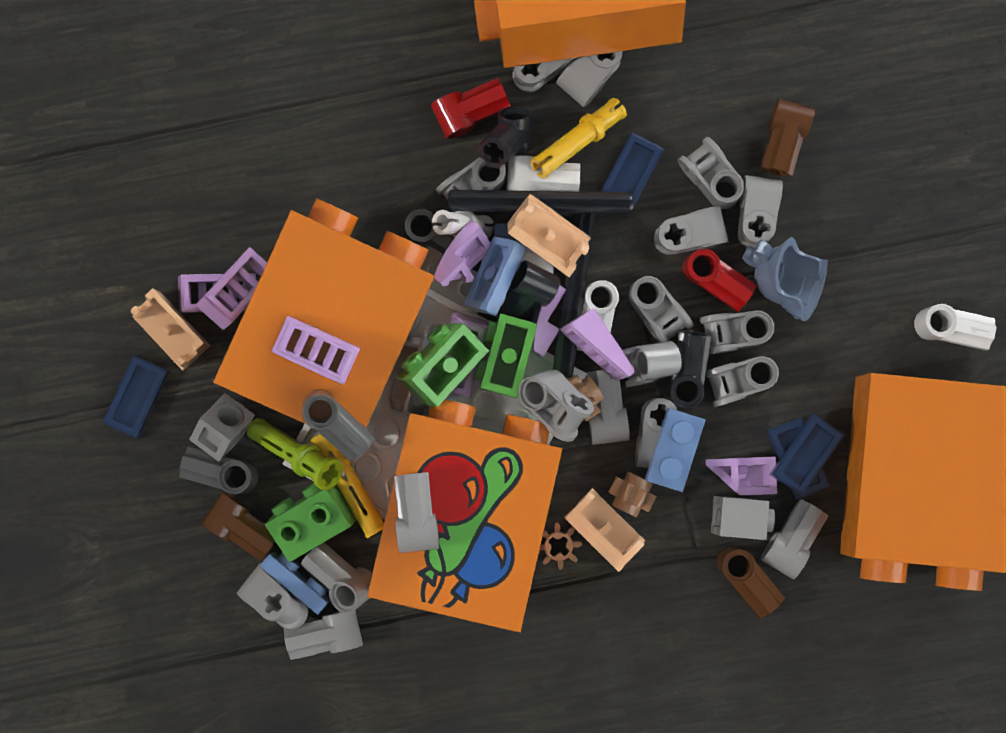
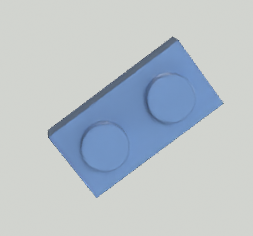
[464,236,527,316]
[645,408,706,492]
[260,552,331,614]

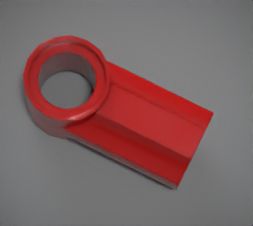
[431,78,511,140]
[682,249,757,312]

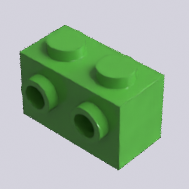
[474,314,538,399]
[397,323,489,407]
[265,483,356,562]

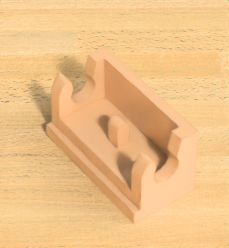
[507,194,590,277]
[131,288,211,371]
[564,488,645,572]

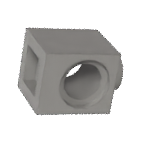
[189,393,255,462]

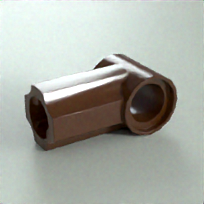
[760,98,815,178]
[201,491,277,562]
[717,546,785,619]

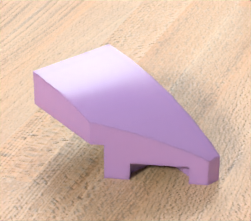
[434,220,491,286]
[532,285,566,357]
[706,457,777,495]

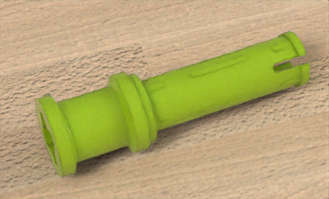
[247,418,343,491]

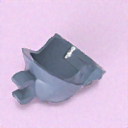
[742,237,828,322]

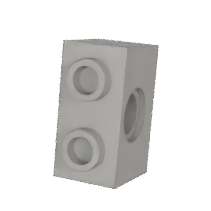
[711,496,775,540]

